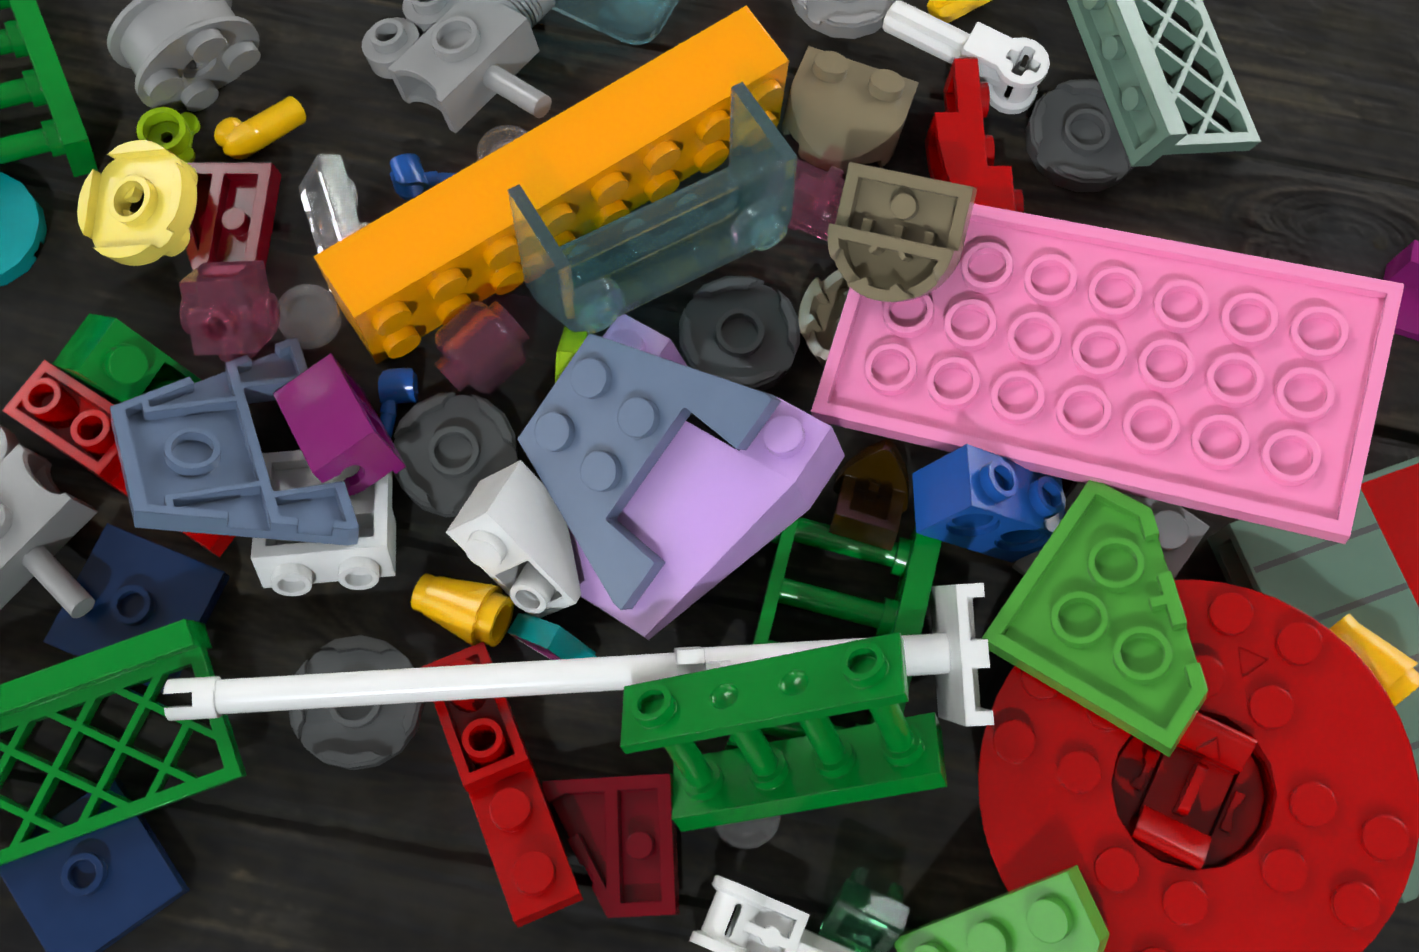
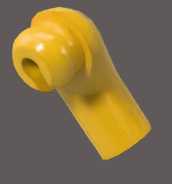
[214,96,306,159]

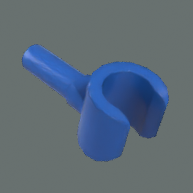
[390,153,456,200]
[378,368,418,438]

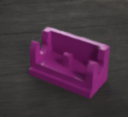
[273,353,406,496]

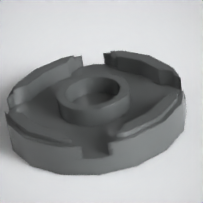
[1025,79,1134,192]
[679,276,800,391]
[394,392,518,518]
[289,635,425,770]

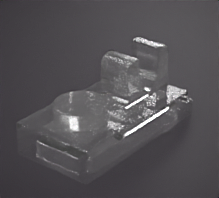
[298,154,370,294]

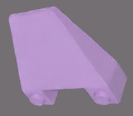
[568,312,845,640]

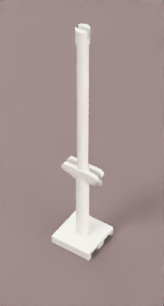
[163,583,994,727]

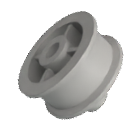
[107,0,261,112]

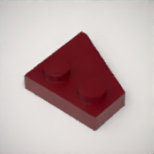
[186,163,282,286]
[542,774,680,918]

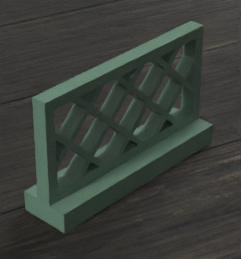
[1067,0,1261,167]

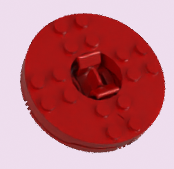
[978,579,1419,952]

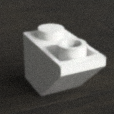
[446,460,581,618]

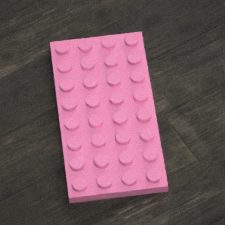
[811,204,1404,544]

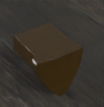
[829,439,909,551]

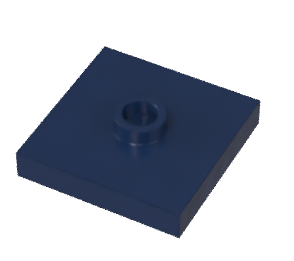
[43,523,230,696]
[0,778,190,952]

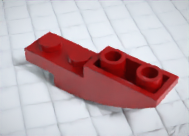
[925,58,1024,213]
[2,360,236,558]
[421,642,584,928]

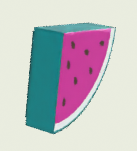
[507,613,597,660]

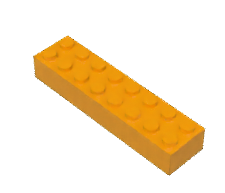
[313,5,789,364]

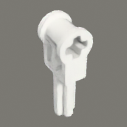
[882,0,1050,114]
[689,875,857,952]

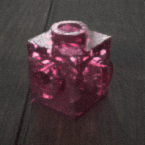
[179,260,280,362]

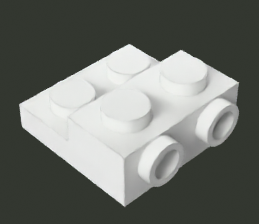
[251,450,396,596]

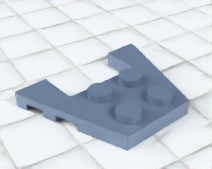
[517,333,781,610]
[110,338,359,546]

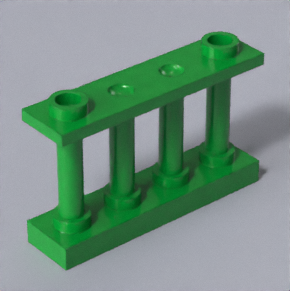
[0,0,98,177]
[726,517,942,749]
[620,632,947,832]

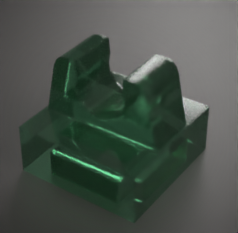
[818,867,910,952]

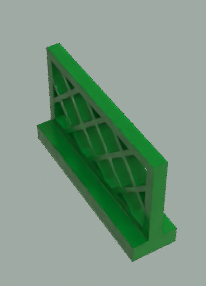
[0,619,247,866]

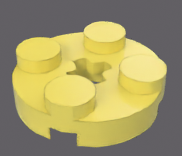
[77,140,198,266]

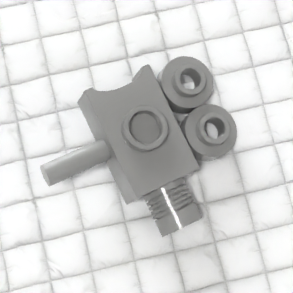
[362,0,556,133]
[0,425,98,618]

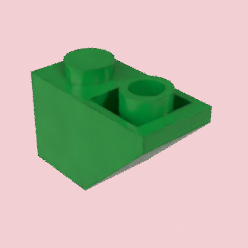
[52,313,202,405]

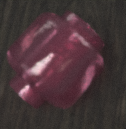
[434,301,529,394]

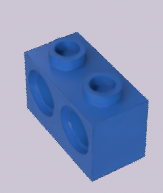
[912,444,1066,563]

